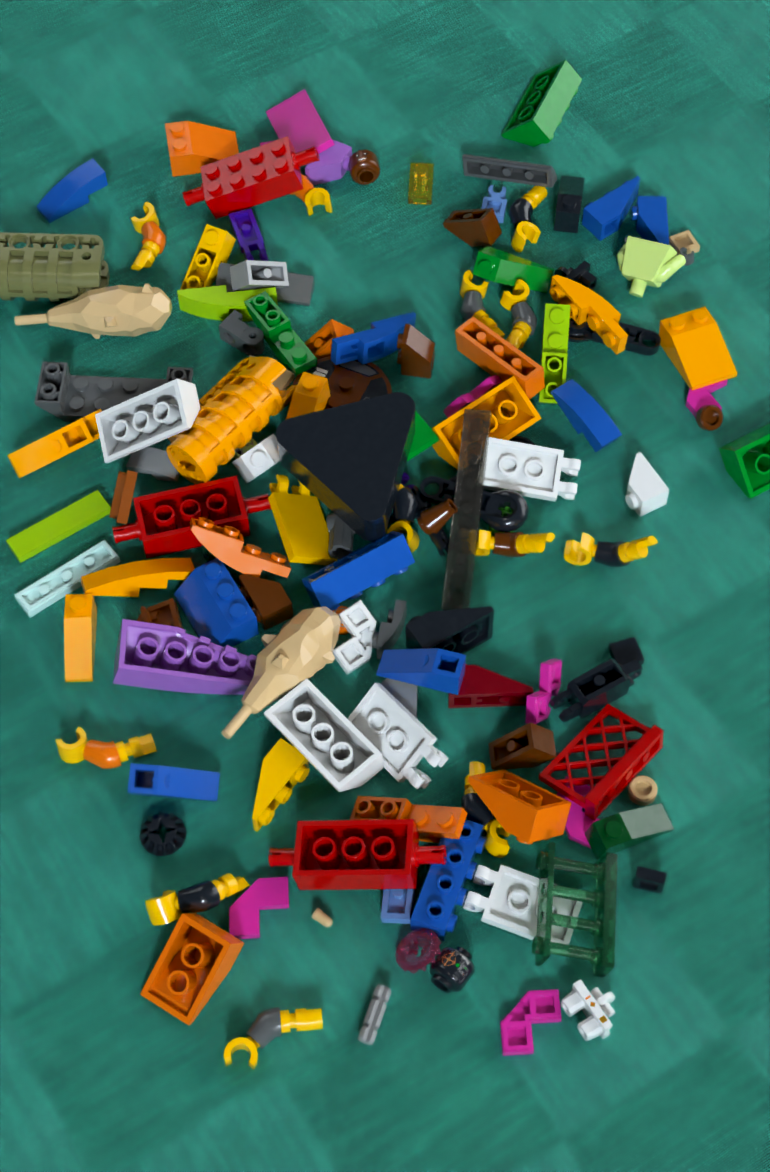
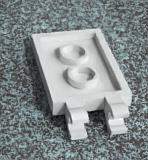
[478,437,581,502]
[347,683,449,789]
[463,864,585,953]

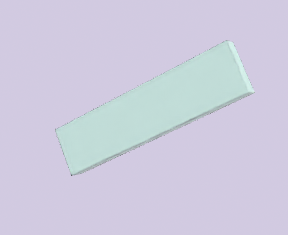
[14,539,120,618]

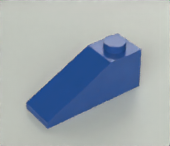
[631,196,669,245]

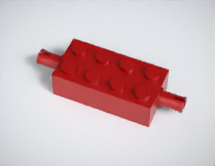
[182,136,320,219]
[112,475,271,558]
[268,819,447,890]

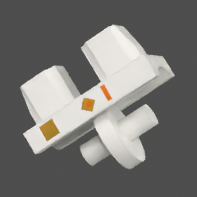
[561,979,616,1041]

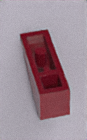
[447,664,533,708]

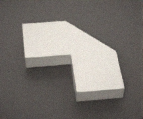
[333,600,376,675]

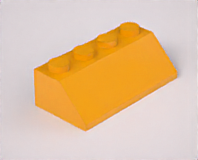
[432,376,542,472]

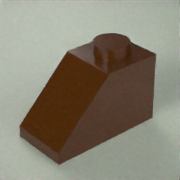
[443,208,502,248]
[488,722,557,770]

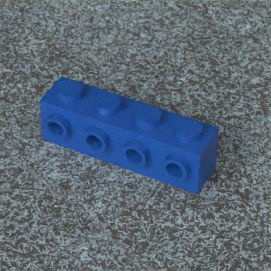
[302,531,415,611]
[410,820,487,941]

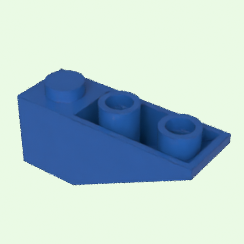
[582,176,640,241]
[376,648,466,695]
[128,763,220,801]

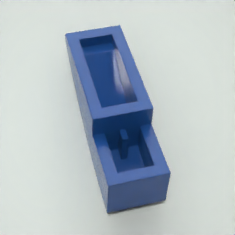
[37,158,108,223]
[550,379,622,452]

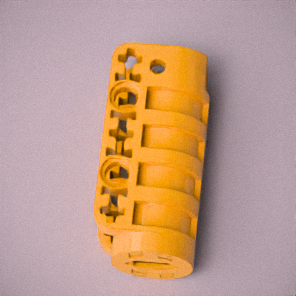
[166,357,297,484]

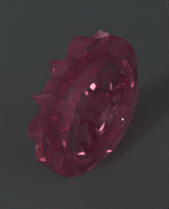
[396,928,441,974]

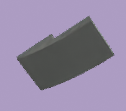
[372,600,407,659]

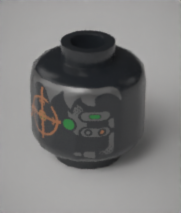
[429,946,475,994]

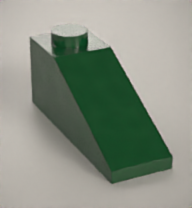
[584,803,674,860]

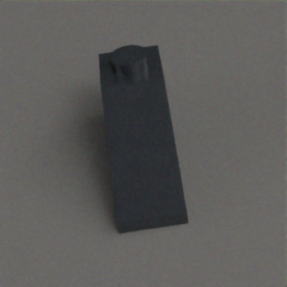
[554,176,585,233]

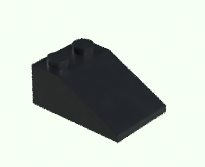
[406,606,494,654]

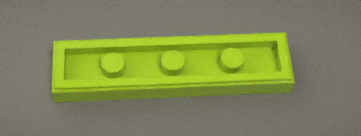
[6,490,111,563]

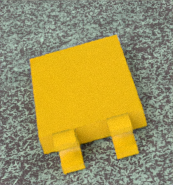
[268,474,337,565]

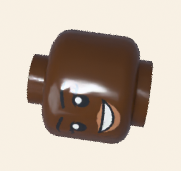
[349,149,380,185]

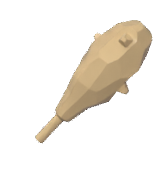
[14,283,172,339]
[221,606,341,739]

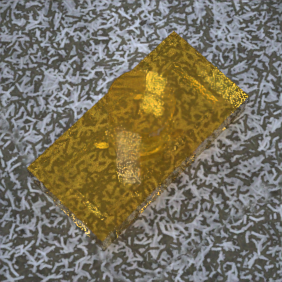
[408,163,434,205]

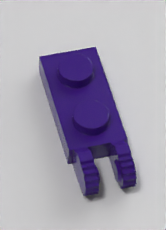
[228,208,268,261]

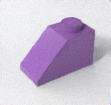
[305,140,352,185]

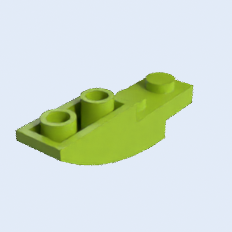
[177,285,278,321]
[539,303,571,404]

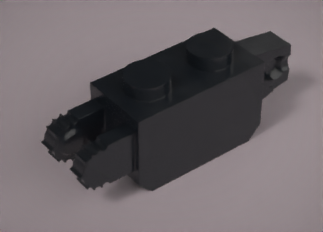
[549,659,643,723]

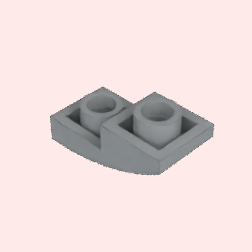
[126,447,180,482]

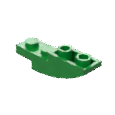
[244,291,318,376]

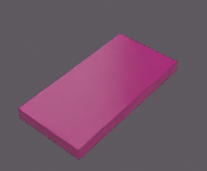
[266,89,335,154]

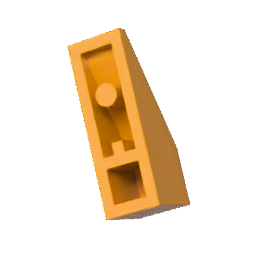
[277,372,330,448]
[64,594,98,682]

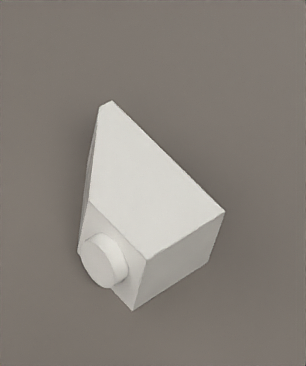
[232,434,280,483]
[625,452,669,517]

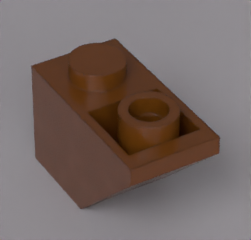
[397,324,435,379]
[238,574,294,631]

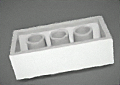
[95,378,200,463]
[264,678,383,792]

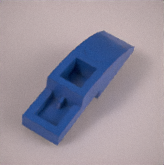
[331,312,416,365]

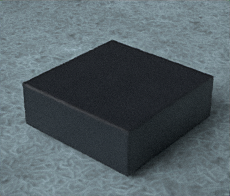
[608,637,645,665]
[633,866,667,894]

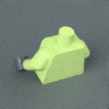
[617,236,694,298]

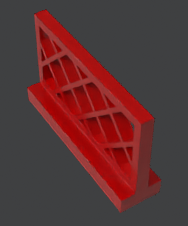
[539,704,664,821]

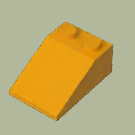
[659,306,737,390]

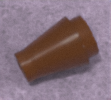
[417,499,458,535]

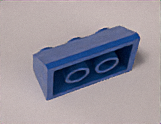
[174,558,259,647]

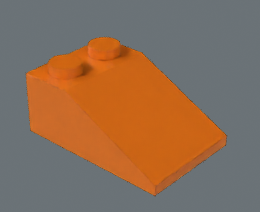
[165,121,239,177]
[468,769,572,844]
[140,913,244,1026]

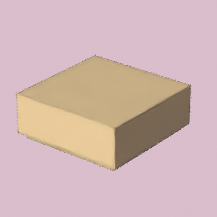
[669,230,700,255]

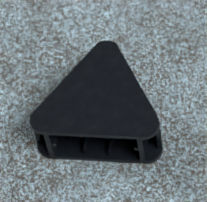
[276,392,415,542]

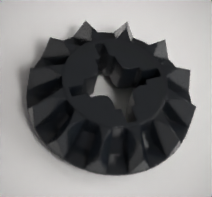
[139,811,186,856]

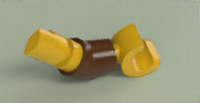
[462,530,556,557]

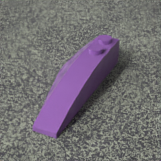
[113,619,257,695]

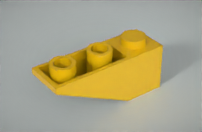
[180,224,236,290]
[252,738,310,832]

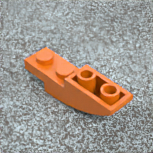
[190,517,291,578]
[349,796,467,843]

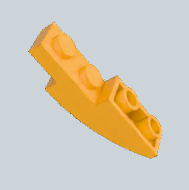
[549,275,628,355]
[7,408,102,478]

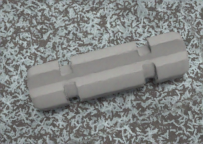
[358,984,392,1045]

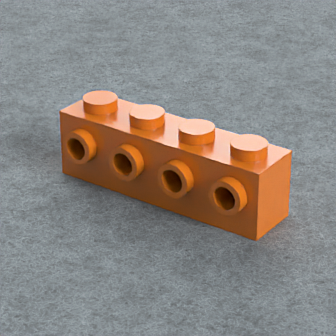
[455,316,545,400]

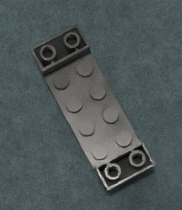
[34,362,193,422]

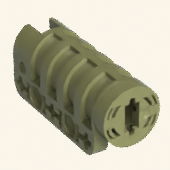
[0,232,110,302]

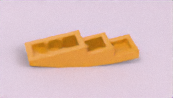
[81,558,195,597]

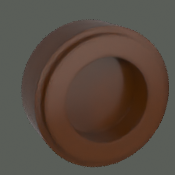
[696,405,723,431]

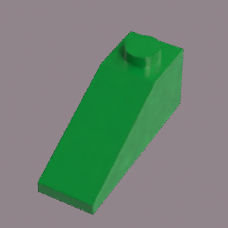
[472,246,554,293]

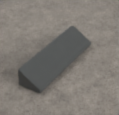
[462,154,557,188]
[215,263,315,306]

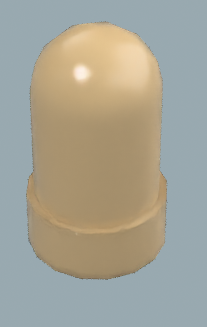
[311,908,333,928]

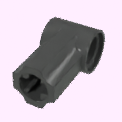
[327,513,357,560]

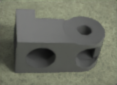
[219,310,264,356]

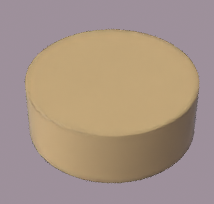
[628,775,658,806]

